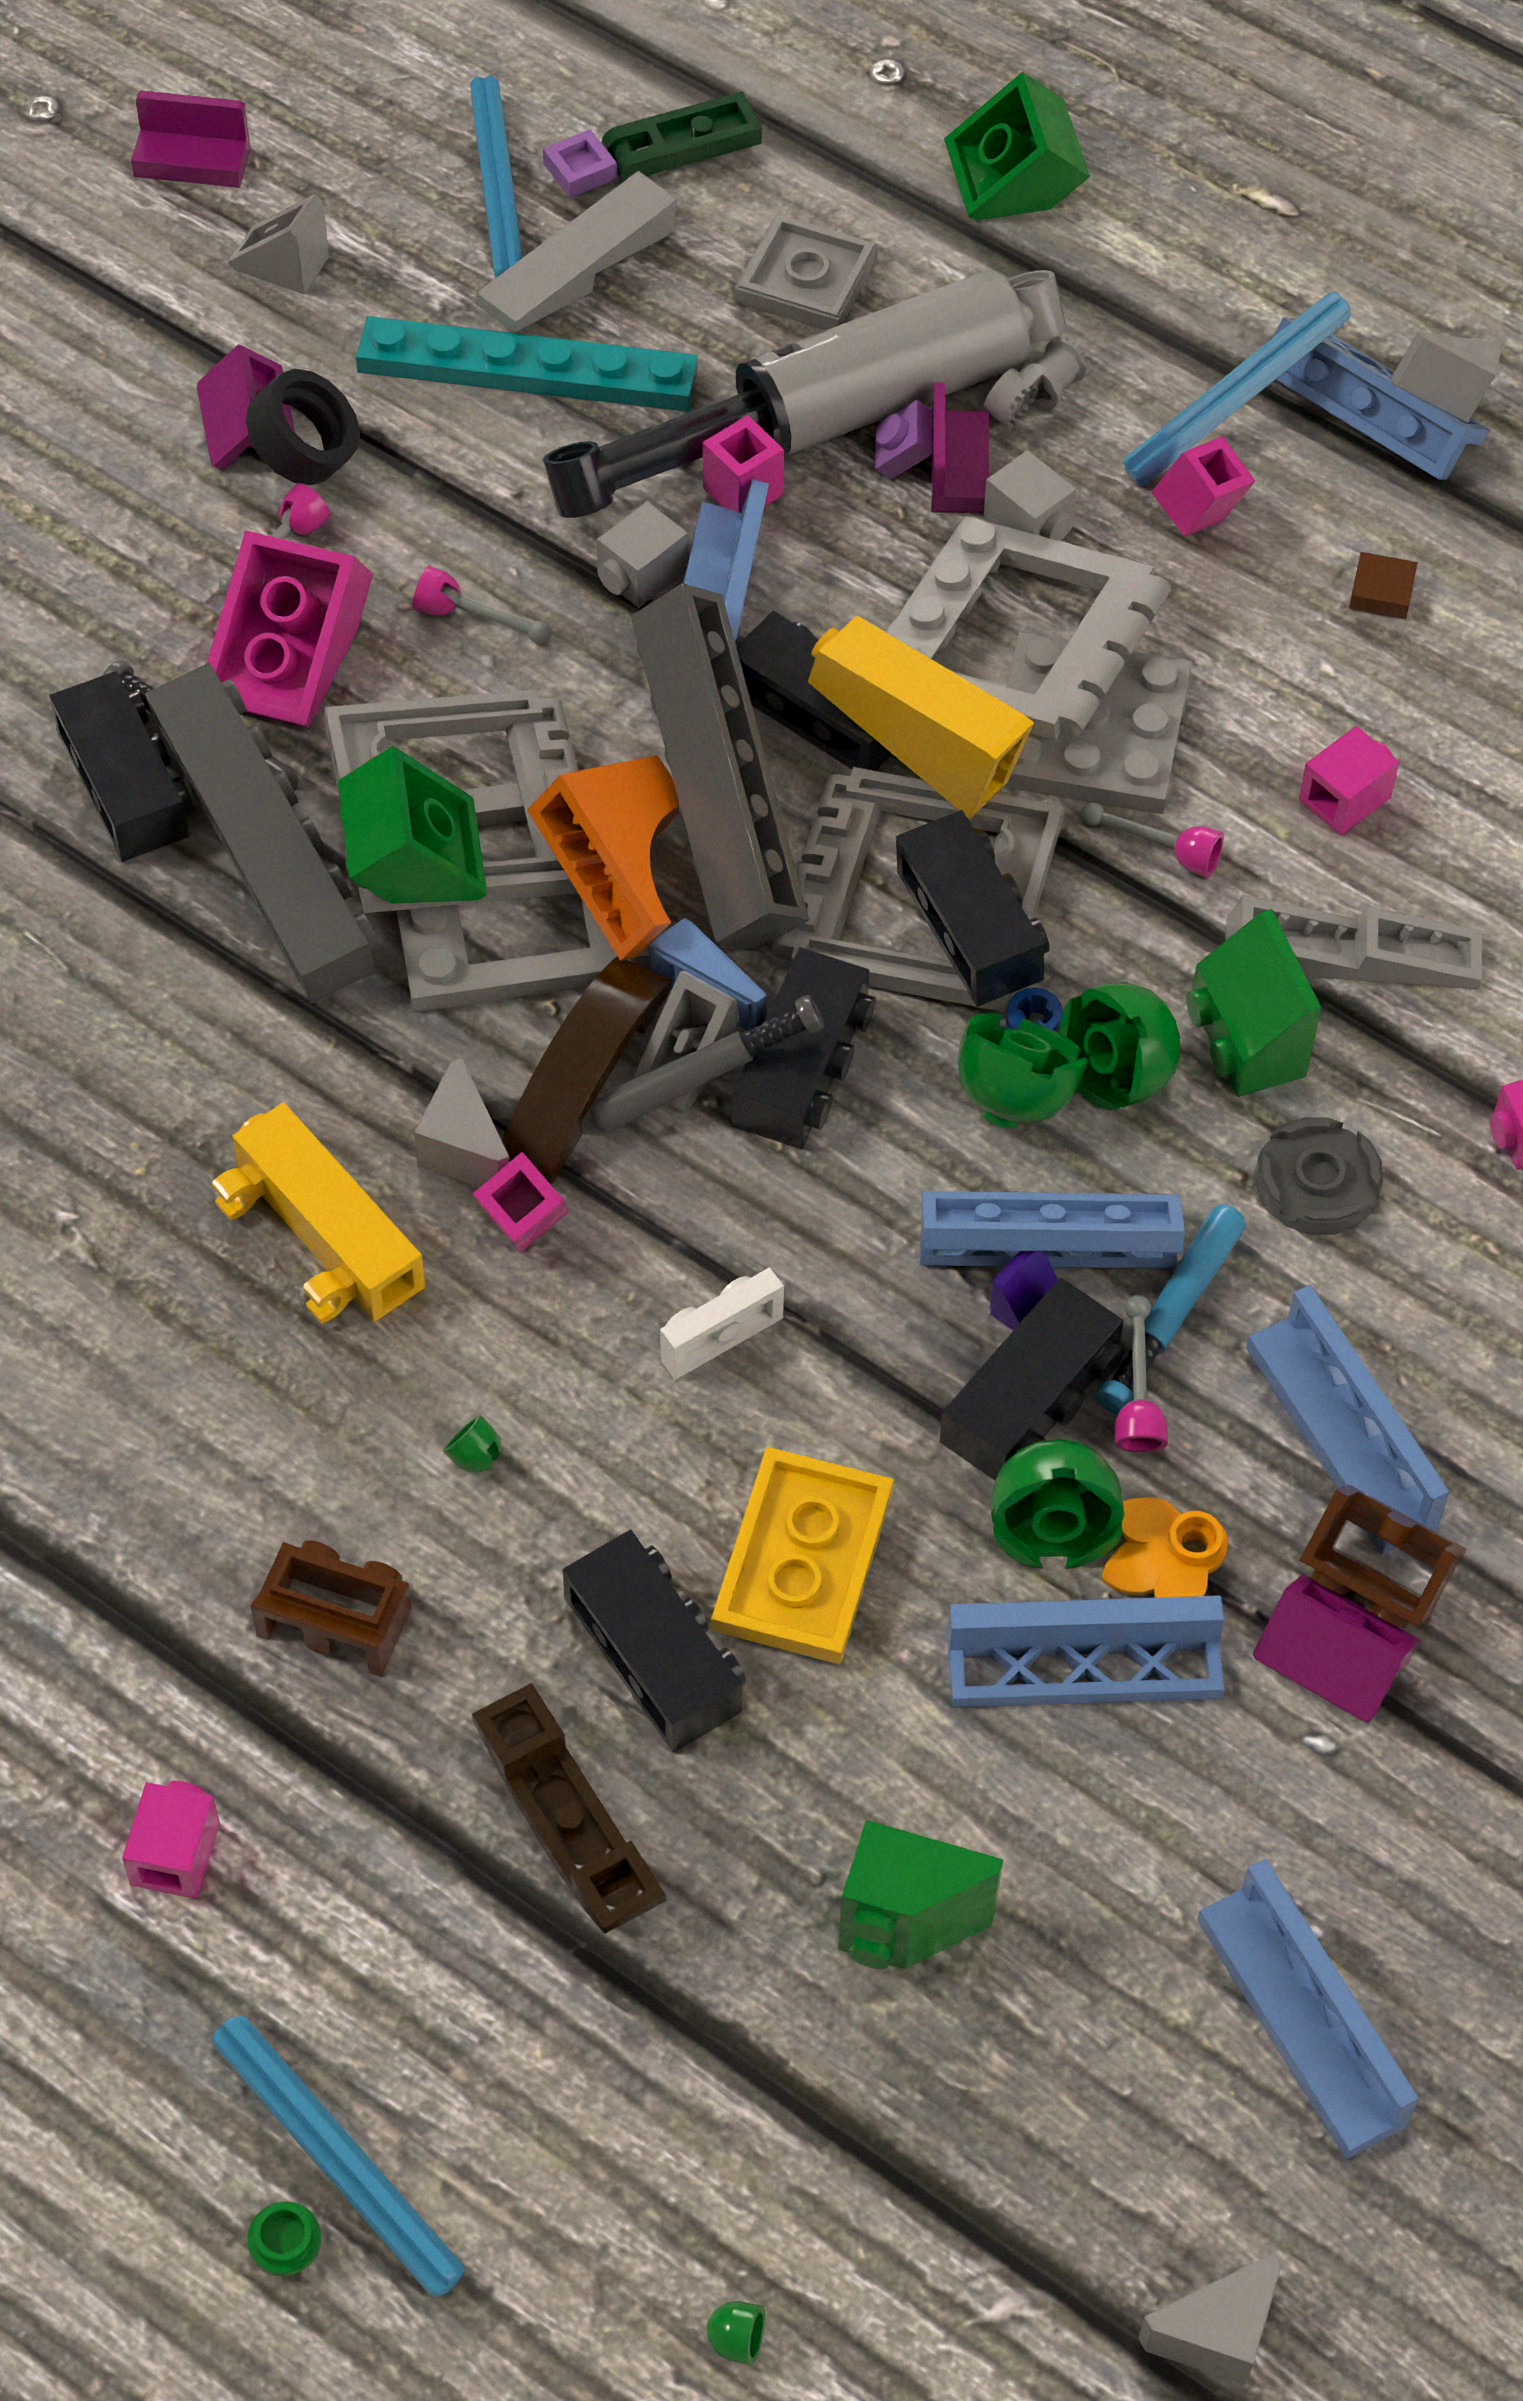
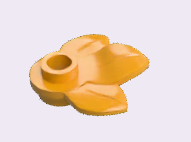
[1101,1497,1228,1598]

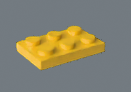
[711,1446,894,1665]

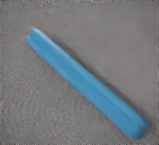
[470,75,523,278]
[1123,291,1351,486]
[212,2016,465,2298]

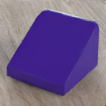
[990,1251,1058,1331]

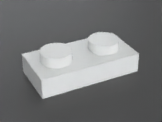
[660,1267,784,1380]

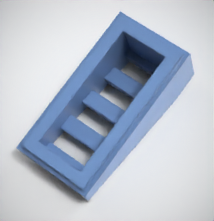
[649,918,766,1031]

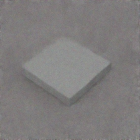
[735,213,878,330]

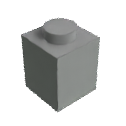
[983,450,1076,541]
[597,501,688,608]

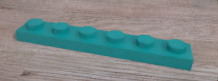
[356,316,698,412]

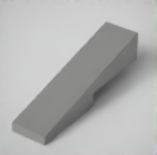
[475,171,677,333]
[1225,894,1482,989]

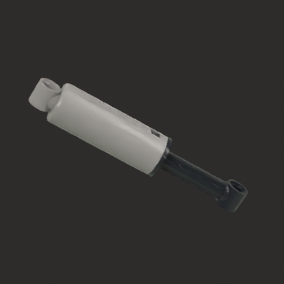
[543,270,1066,518]

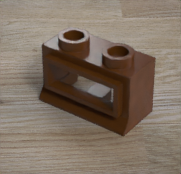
[1299,1484,1467,1628]
[250,1540,412,1677]

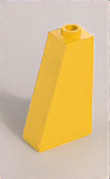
[808,615,1034,819]

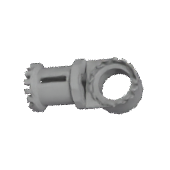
[983,336,1091,428]

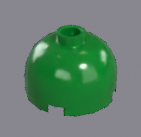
[1059,982,1180,1111]
[957,1013,1087,1128]
[990,1439,1125,1569]

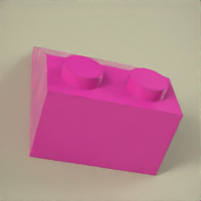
[207,530,373,728]

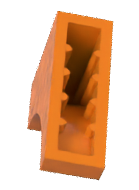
[527,755,679,961]

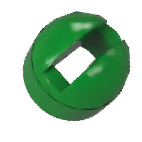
[443,1414,501,1473]
[707,2301,765,2365]

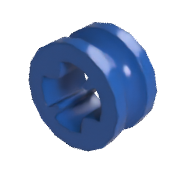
[1005,987,1063,1033]

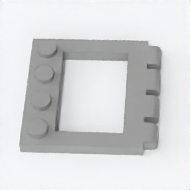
[886,516,1171,741]
[324,690,578,913]
[771,767,1063,1013]
[396,783,650,1013]

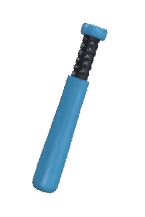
[1095,1204,1246,1415]

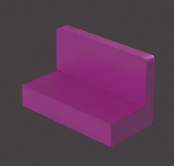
[131,90,251,188]
[197,344,296,470]
[931,382,989,513]
[1253,1573,1421,1722]

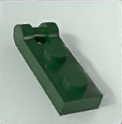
[601,92,762,183]

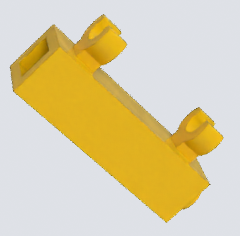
[212,1102,426,1324]

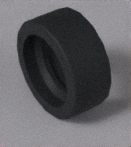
[246,368,360,485]

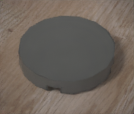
[1255,1117,1383,1235]

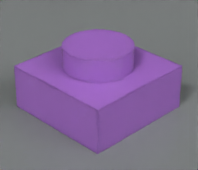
[543,129,617,199]
[875,400,932,480]

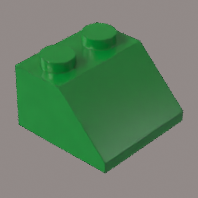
[944,71,1090,221]
[338,746,488,904]
[1186,909,1321,1097]
[838,1820,1003,1969]

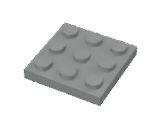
[1004,632,1192,814]

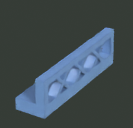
[1272,317,1490,480]
[683,479,769,642]
[920,1191,1185,1268]
[1246,1285,1450,1555]
[947,1596,1224,1708]
[1197,1858,1419,2160]

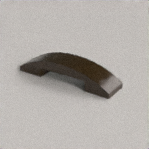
[502,956,673,1184]
[472,1683,666,1934]

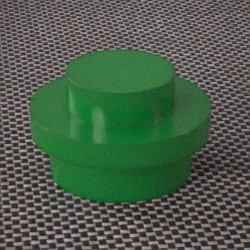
[247,2201,321,2276]

